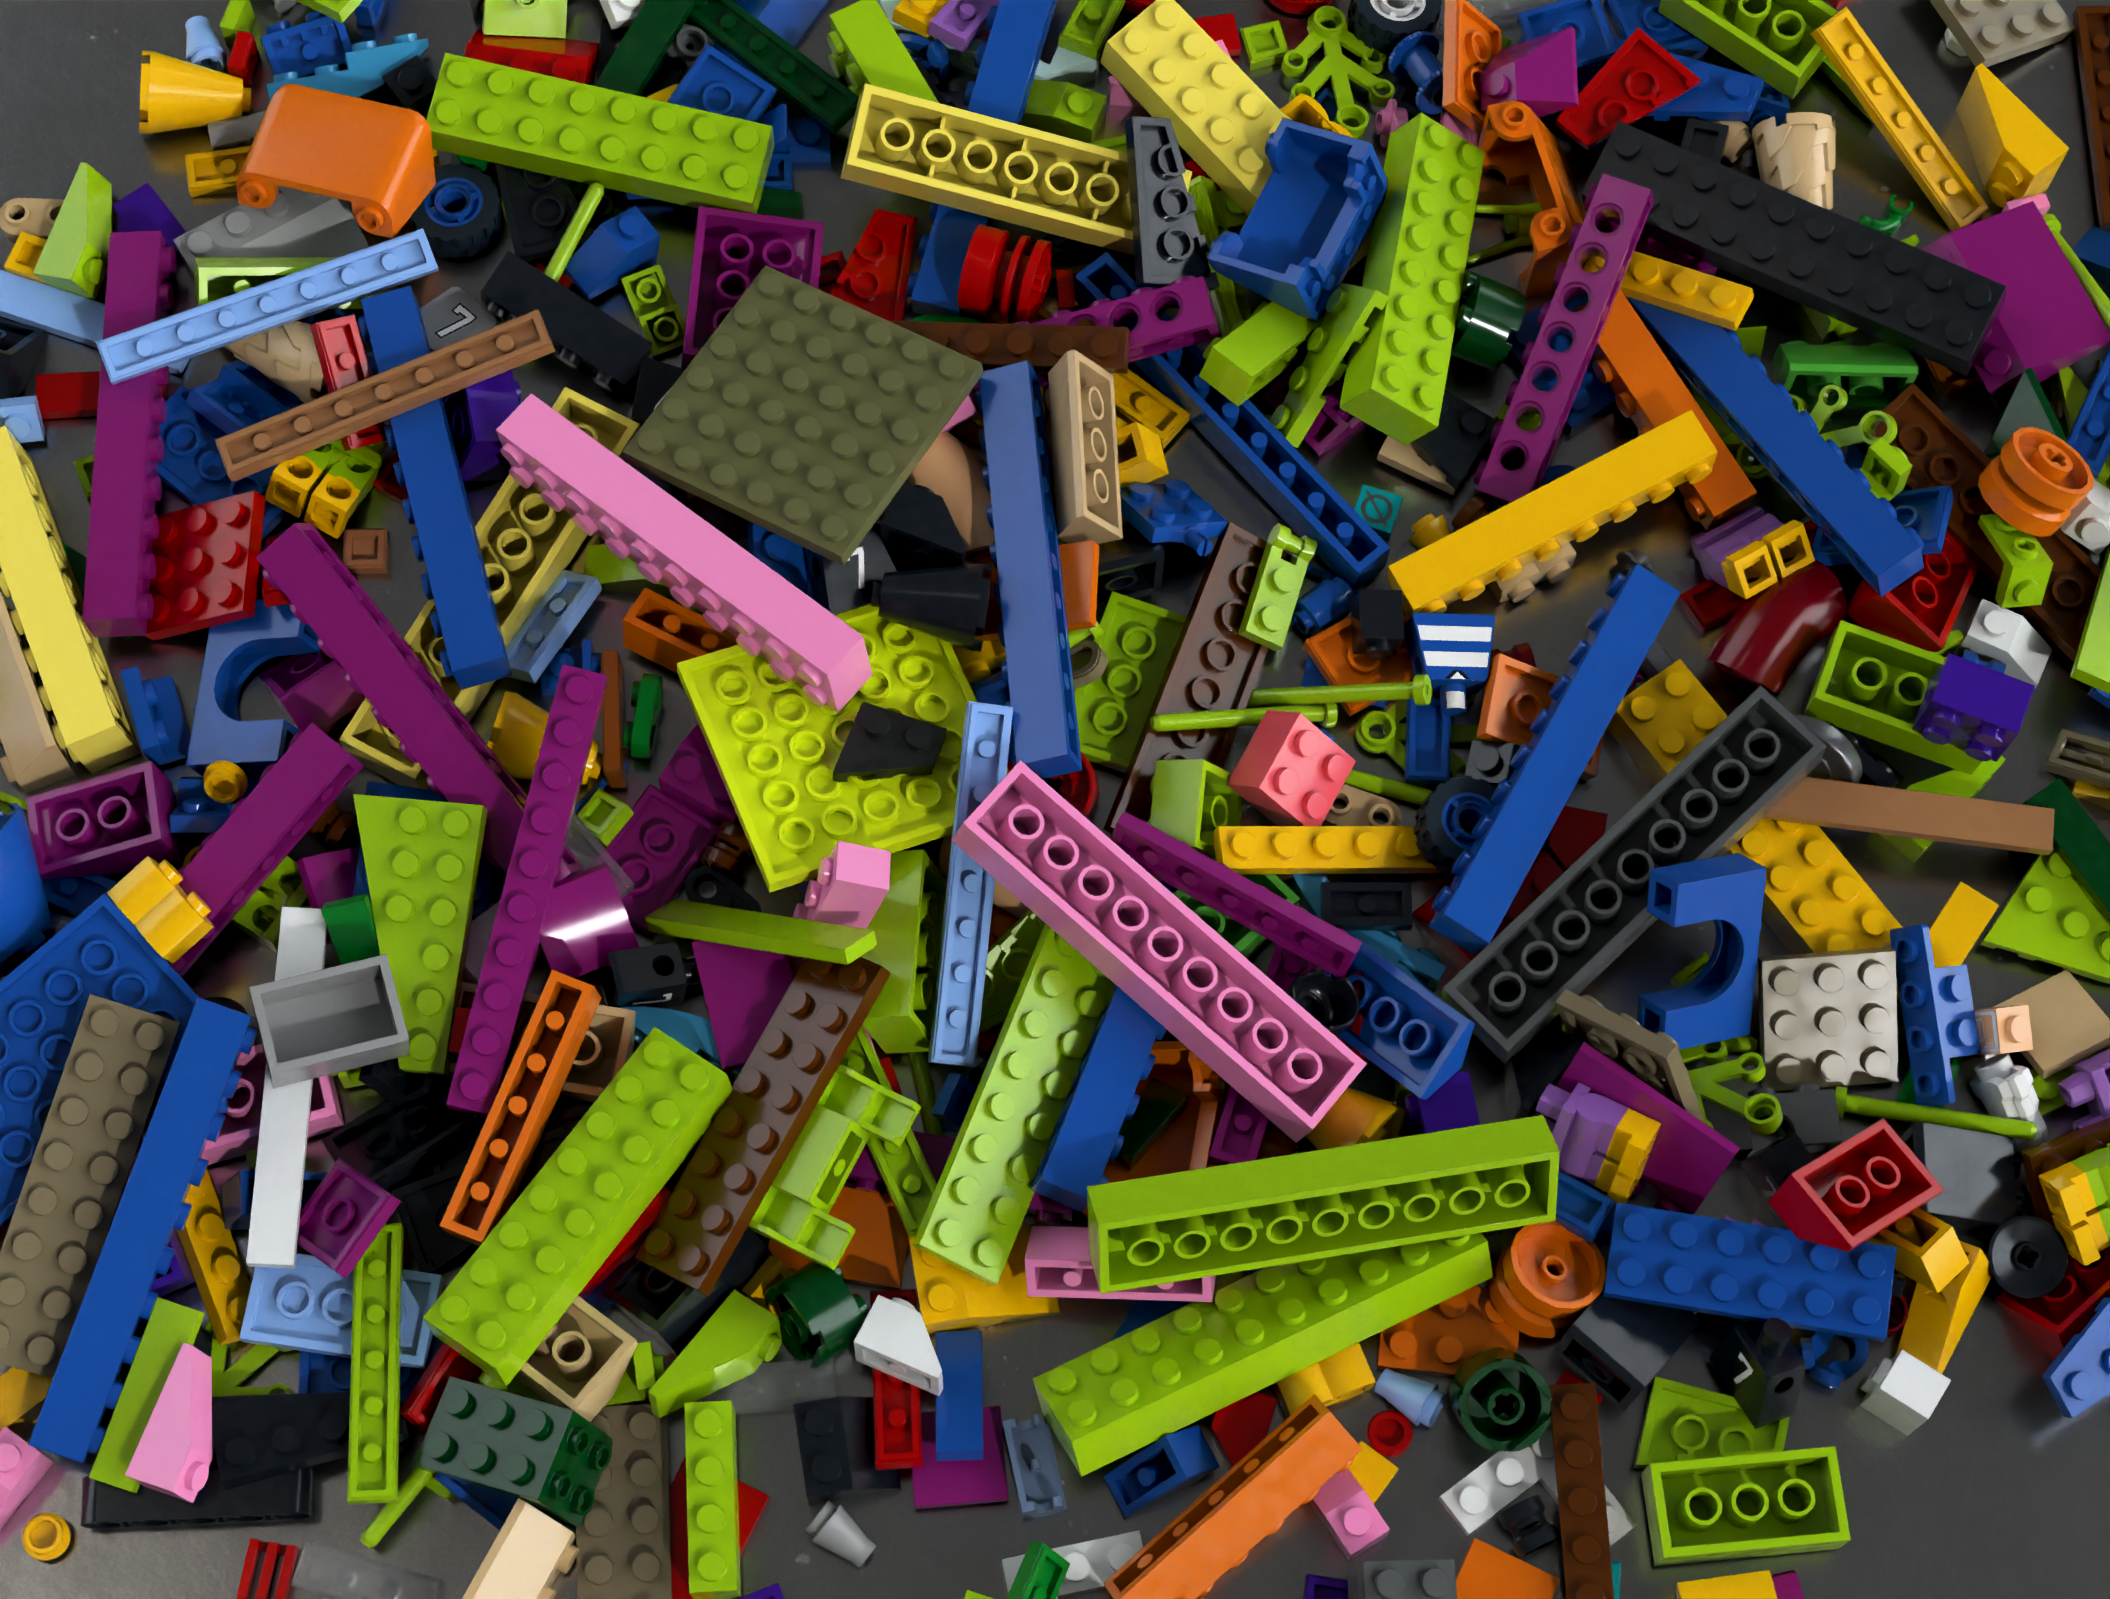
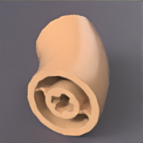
[906,431,995,565]

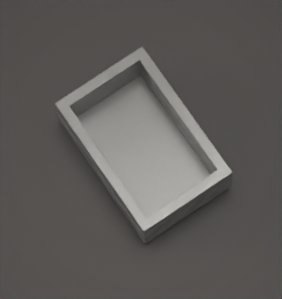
[249,954,410,1089]

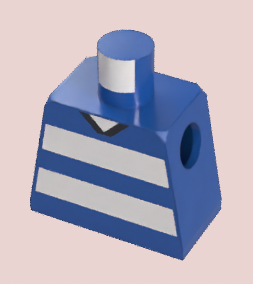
[1404,613,1495,716]

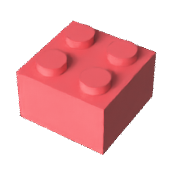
[1227,710,1356,826]

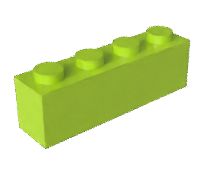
[194,257,372,309]
[1199,301,1327,407]
[684,1400,741,1599]

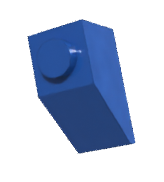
[564,206,660,300]
[1104,1425,1220,1518]

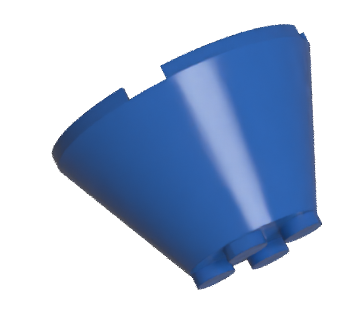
[0,803,52,972]

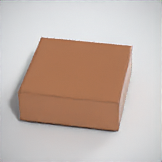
[343,528,389,574]

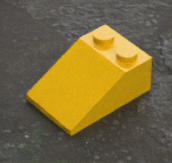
[1956,63,2069,208]
[908,1224,1060,1336]

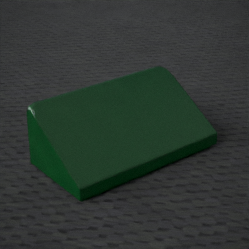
[1115,1078,1189,1171]

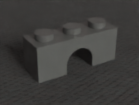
[1702,1084,1843,1161]

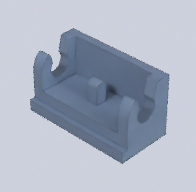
[1002,1414,1068,1521]

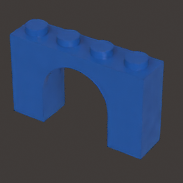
[186,599,321,777]
[1637,853,1766,1050]

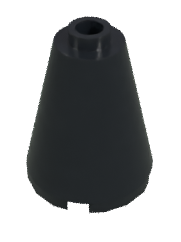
[871,563,992,652]

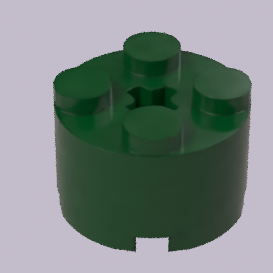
[1451,271,1525,370]
[765,1261,869,1369]
[1449,1347,1552,1452]

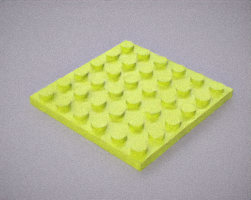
[677,604,1009,893]

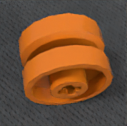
[1978,427,2094,537]
[1488,1221,1606,1338]

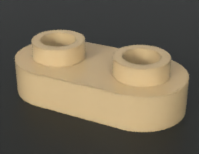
[0,198,64,242]
[1322,784,1403,826]

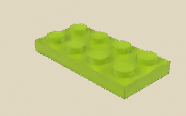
[1074,591,1187,773]

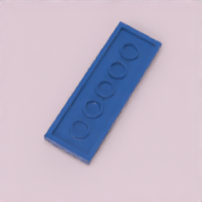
[1603,1203,1897,1342]

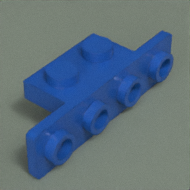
[1890,924,1981,1106]

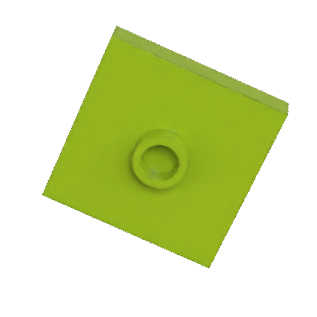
[482,0,567,38]

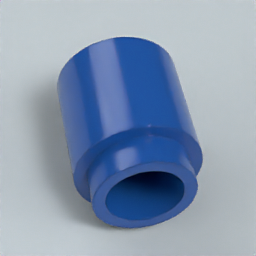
[1292,577,1355,636]

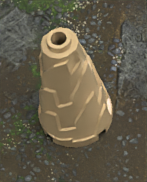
[1752,112,1836,211]
[223,321,369,403]

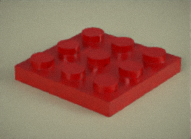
[144,490,266,641]

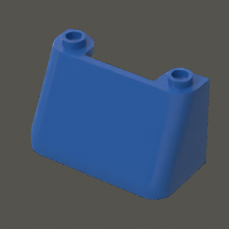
[1207,118,1388,321]

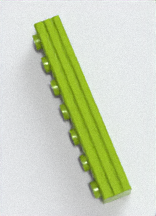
[1188,175,1252,339]

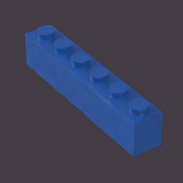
[1030,984,1167,1212]

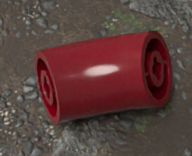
[1705,559,1847,696]

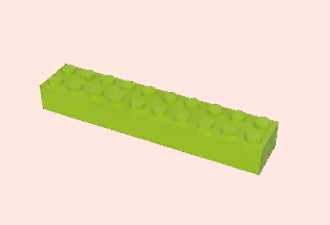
[1087,1115,1560,1294]
[1033,1233,1493,1477]

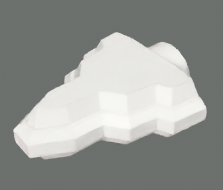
[1969,1053,2050,1156]

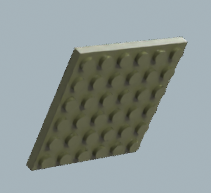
[622,265,984,566]

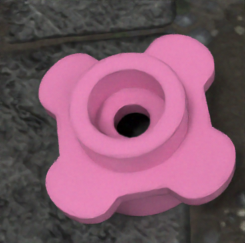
[1374,98,1408,148]

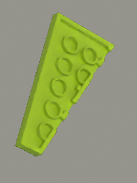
[353,794,488,1076]
[1979,848,2110,984]

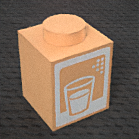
[1967,1005,2033,1056]

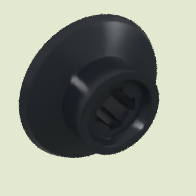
[1988,1215,2068,1299]

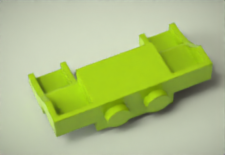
[748,1064,921,1271]

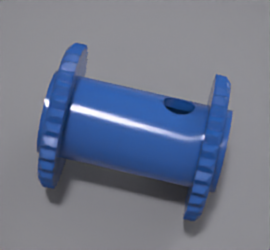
[1388,31,1446,114]

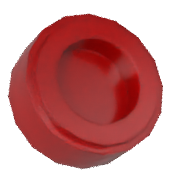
[1365,1410,1413,1459]

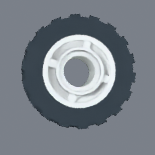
[1347,0,1442,54]

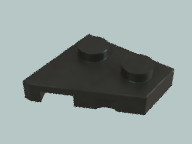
[833,702,947,782]

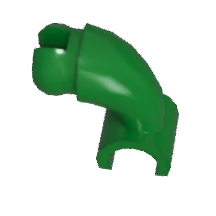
[1858,194,1914,236]

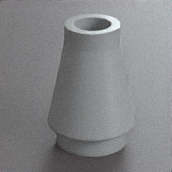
[805,1500,876,1568]

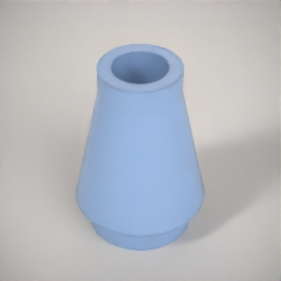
[185,16,227,72]
[1374,1368,1447,1427]

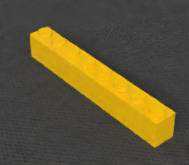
[1387,409,1718,619]

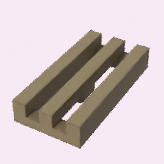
[2044,728,2110,790]

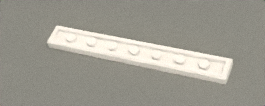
[246,907,328,1269]

